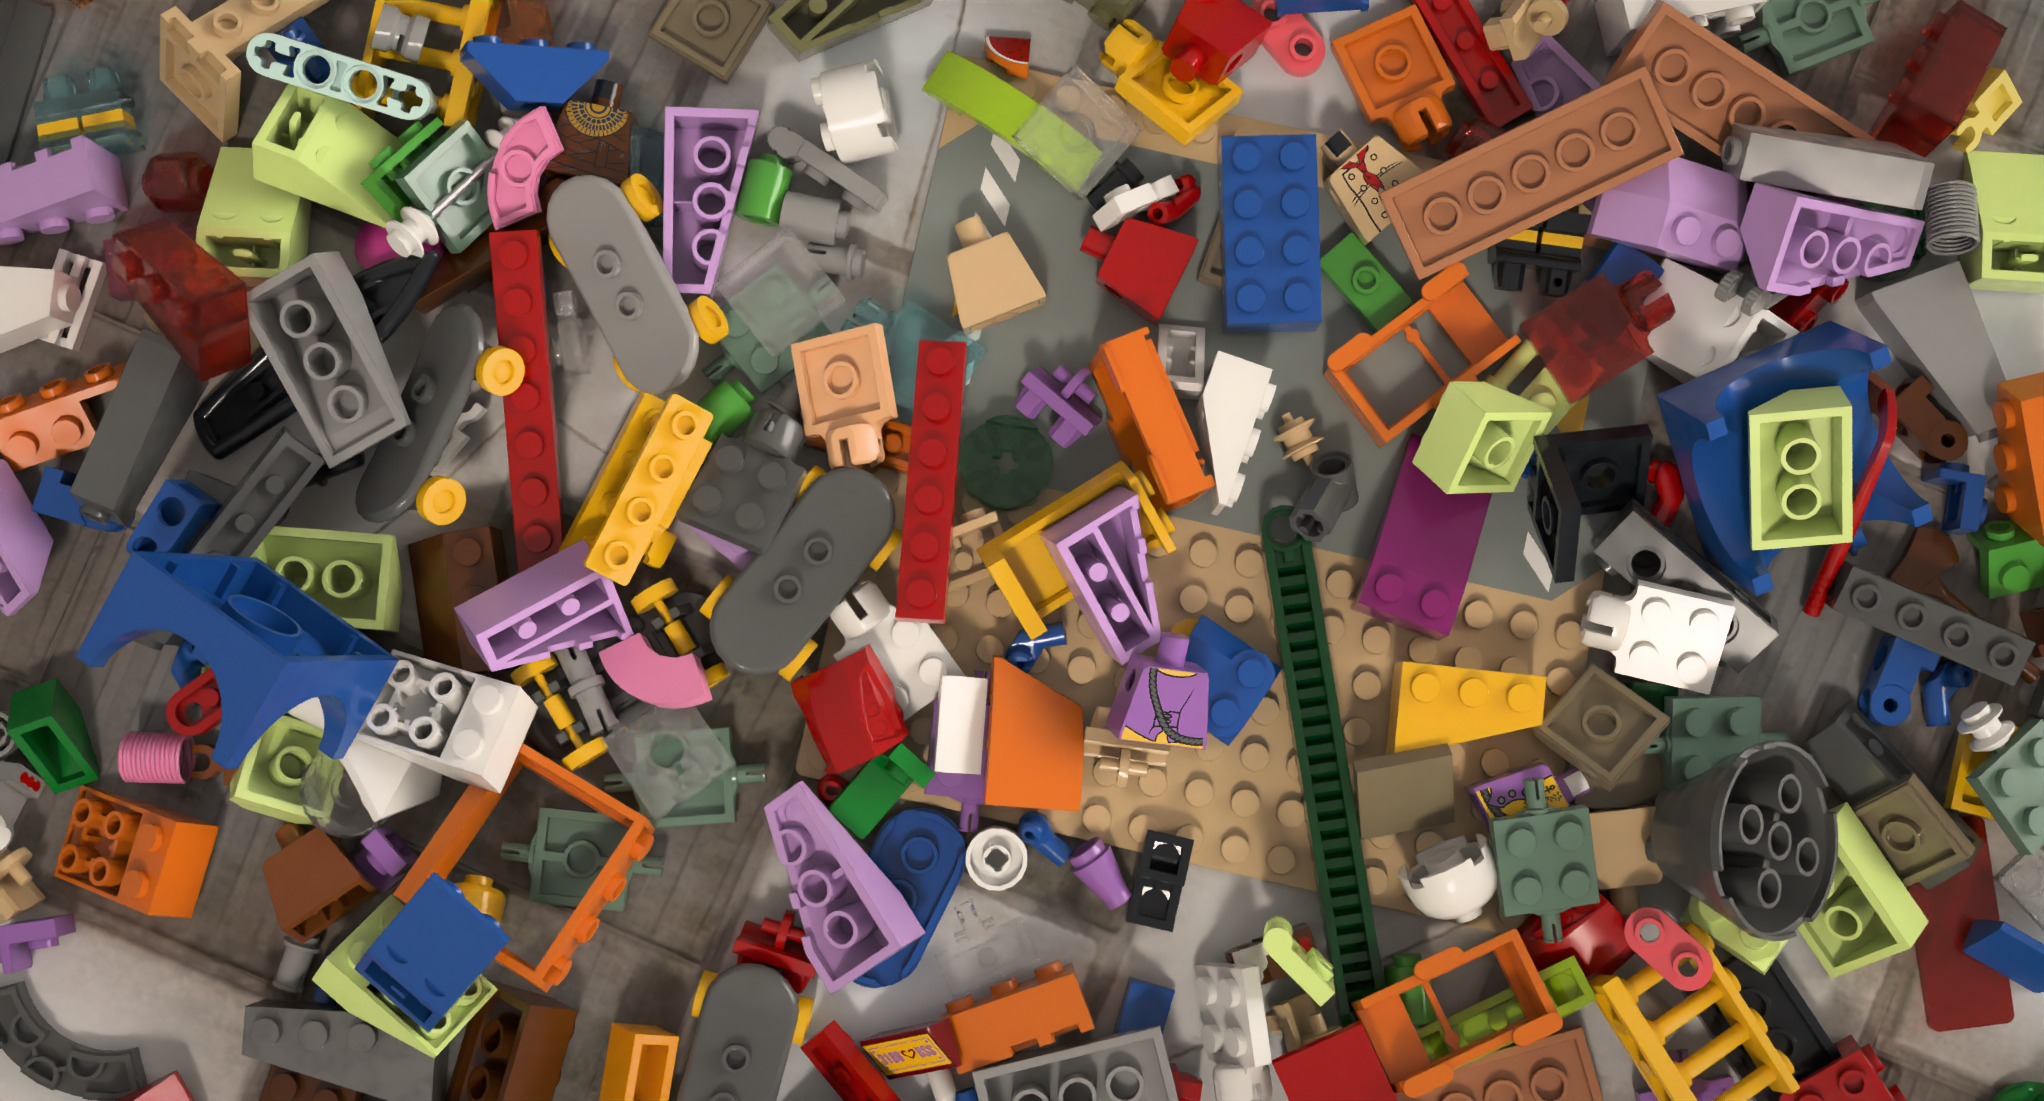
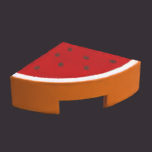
[984,36,1031,79]

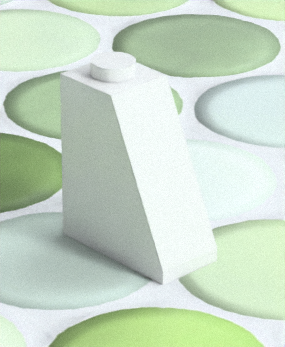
[0,266,81,353]

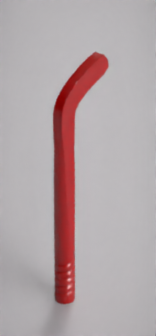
[1802,388,1898,617]

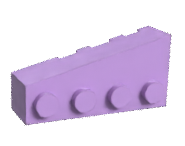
[663,106,760,304]

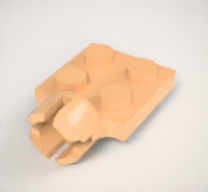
[790,323,898,470]

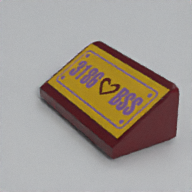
[859,1018,962,1080]

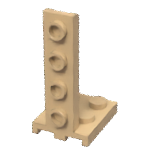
[159,0,330,143]

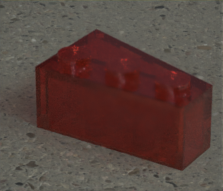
[1867,0,2007,158]
[111,218,252,382]

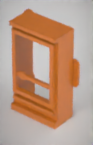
[1323,262,1522,448]
[1088,326,1216,513]
[1351,928,1563,1098]

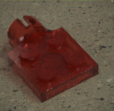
[1519,270,1676,405]

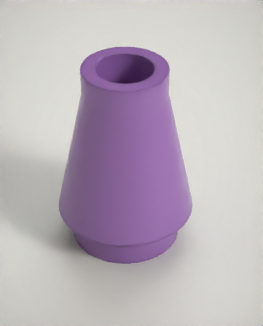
[1068,837,1132,910]

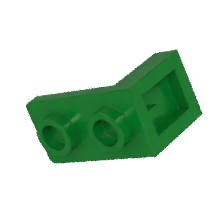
[828,742,936,839]

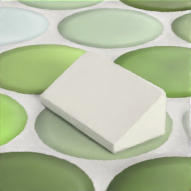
[932,675,988,775]

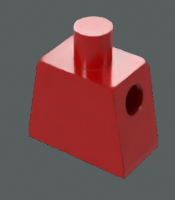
[1162,0,1273,86]
[1080,217,1199,326]

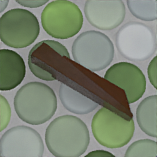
[414,177,568,315]

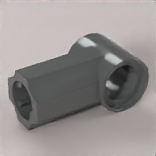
[1289,450,1359,542]

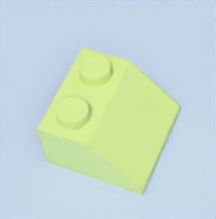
[1412,381,1553,494]

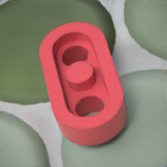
[1251,0,1325,77]
[1624,906,1713,991]

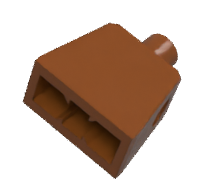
[262,822,380,944]

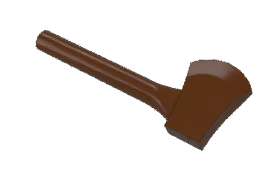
[1886,526,2042,684]

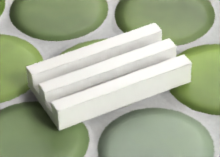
[35,248,109,352]

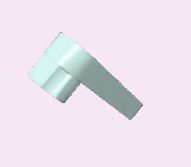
[246,33,438,121]

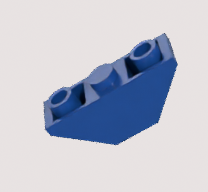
[460,35,609,113]

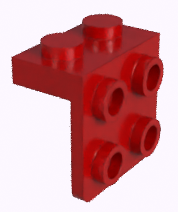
[1778,1035,1907,1101]

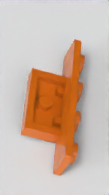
[0,362,127,472]

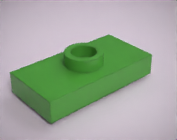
[1320,232,1414,333]

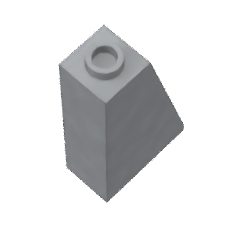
[1721,123,1935,210]
[1855,261,2007,443]

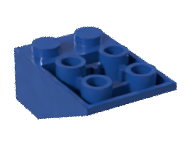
[354,872,511,1033]

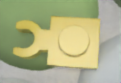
[1942,67,2022,153]

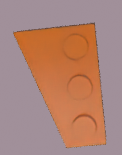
[1992,372,2044,547]

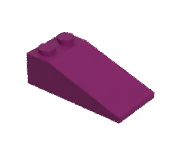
[1350,433,1492,641]

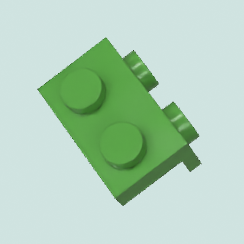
[360,117,444,223]
[1968,520,2044,599]

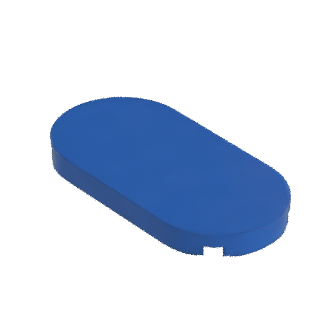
[852,807,967,988]

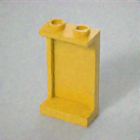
[976,460,1176,641]

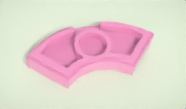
[487,106,564,230]
[598,632,713,709]

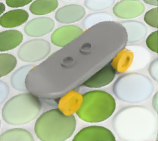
[546,173,729,394]

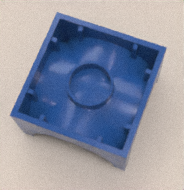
[1656,321,1933,596]
[76,551,399,769]

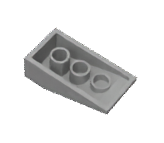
[236,251,411,469]
[972,1025,1179,1101]

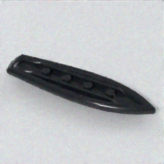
[193,250,441,460]

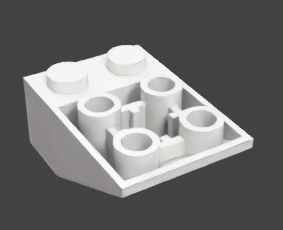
[1594,0,1769,57]
[1618,258,1799,383]
[1195,350,1277,516]
[355,649,538,794]

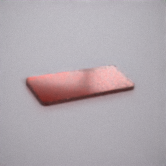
[1906,815,2014,1032]

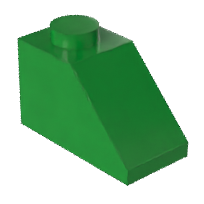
[6,678,100,794]

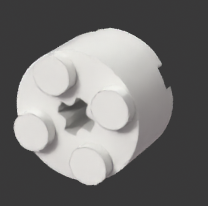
[810,59,899,164]

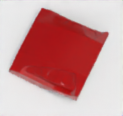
[790,644,909,774]
[1517,893,1642,982]

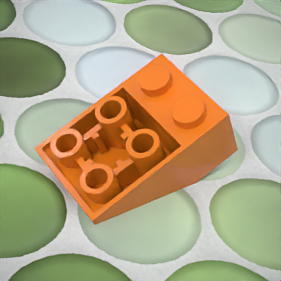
[53,785,219,918]

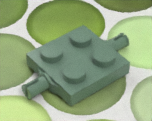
[1735,0,1879,79]
[701,263,838,395]
[1644,694,1789,789]
[604,727,767,828]
[1488,777,1600,943]
[500,806,664,912]

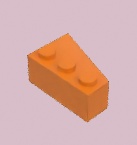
[939,960,1095,1075]

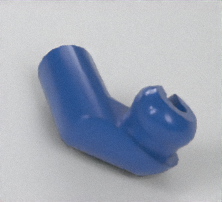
[1005,621,1067,673]

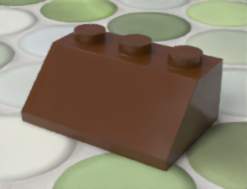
[408,526,522,675]
[445,979,578,1101]

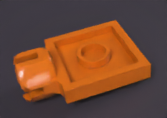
[1330,4,1456,152]

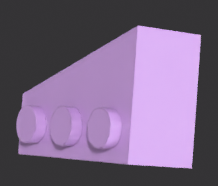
[0,135,130,245]
[1039,485,1161,665]
[454,540,634,672]

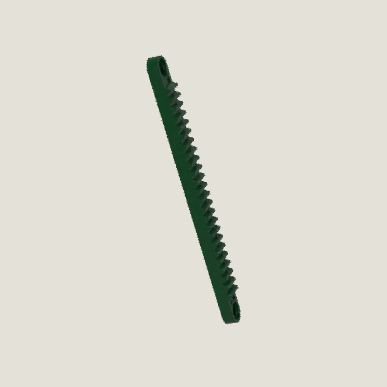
[1259,505,1385,1028]

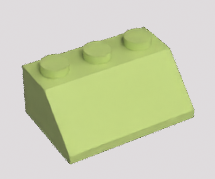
[1748,386,1853,551]
[250,526,403,632]
[1797,802,1929,979]

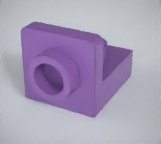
[355,826,418,892]
[0,913,76,974]

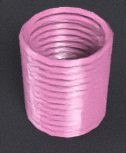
[117,731,196,784]

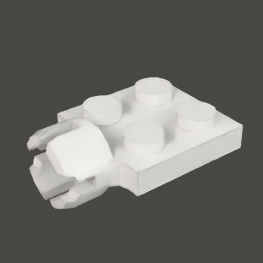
[1580,579,1735,695]
[830,580,966,721]
[1194,962,1273,1101]

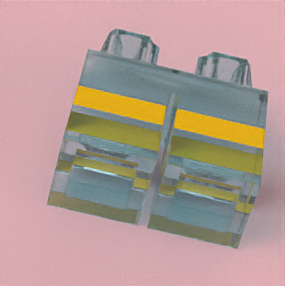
[34,66,146,156]

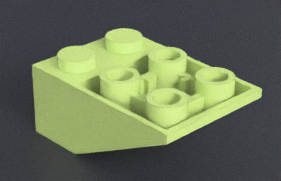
[252,84,403,228]
[193,147,311,287]
[1960,151,2044,294]
[311,894,498,1059]

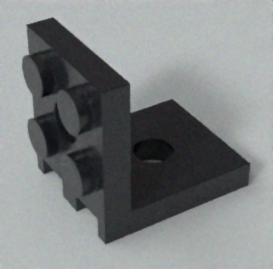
[1528,424,1653,583]

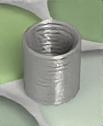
[1923,180,1981,256]

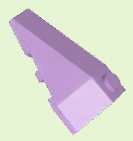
[1740,183,1926,296]

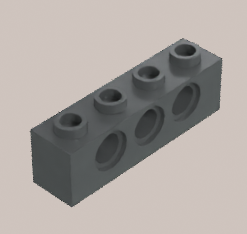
[1593,498,1779,674]
[1825,560,2036,686]

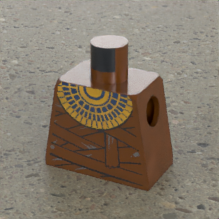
[543,79,639,188]

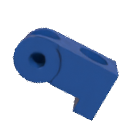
[31,466,136,533]
[126,479,221,554]
[1857,636,1941,726]

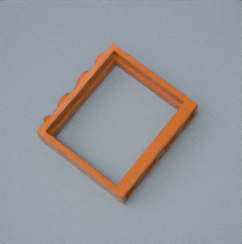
[393,743,655,993]

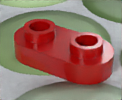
[166,668,222,736]

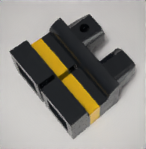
[1488,211,1591,298]

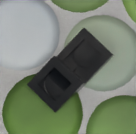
[1125,829,1194,932]

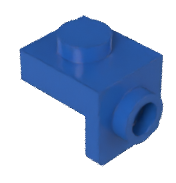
[1922,462,1988,535]

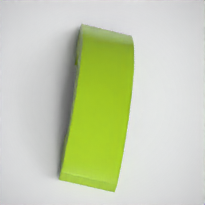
[922,50,1102,192]
[1416,955,1597,1070]

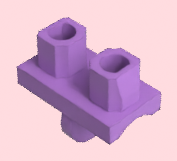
[1014,364,1103,448]

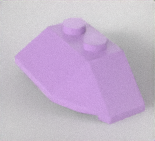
[1586,157,1750,275]
[0,458,54,617]

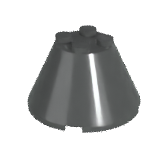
[1645,741,1838,941]

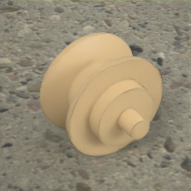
[1272,412,1325,466]

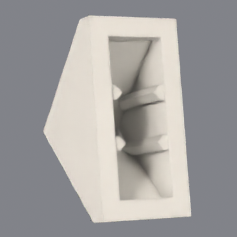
[1156,323,1205,400]

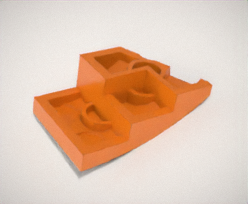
[982,655,1084,812]

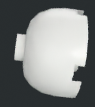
[1398,834,1497,923]

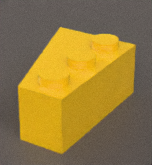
[1385,661,1547,755]

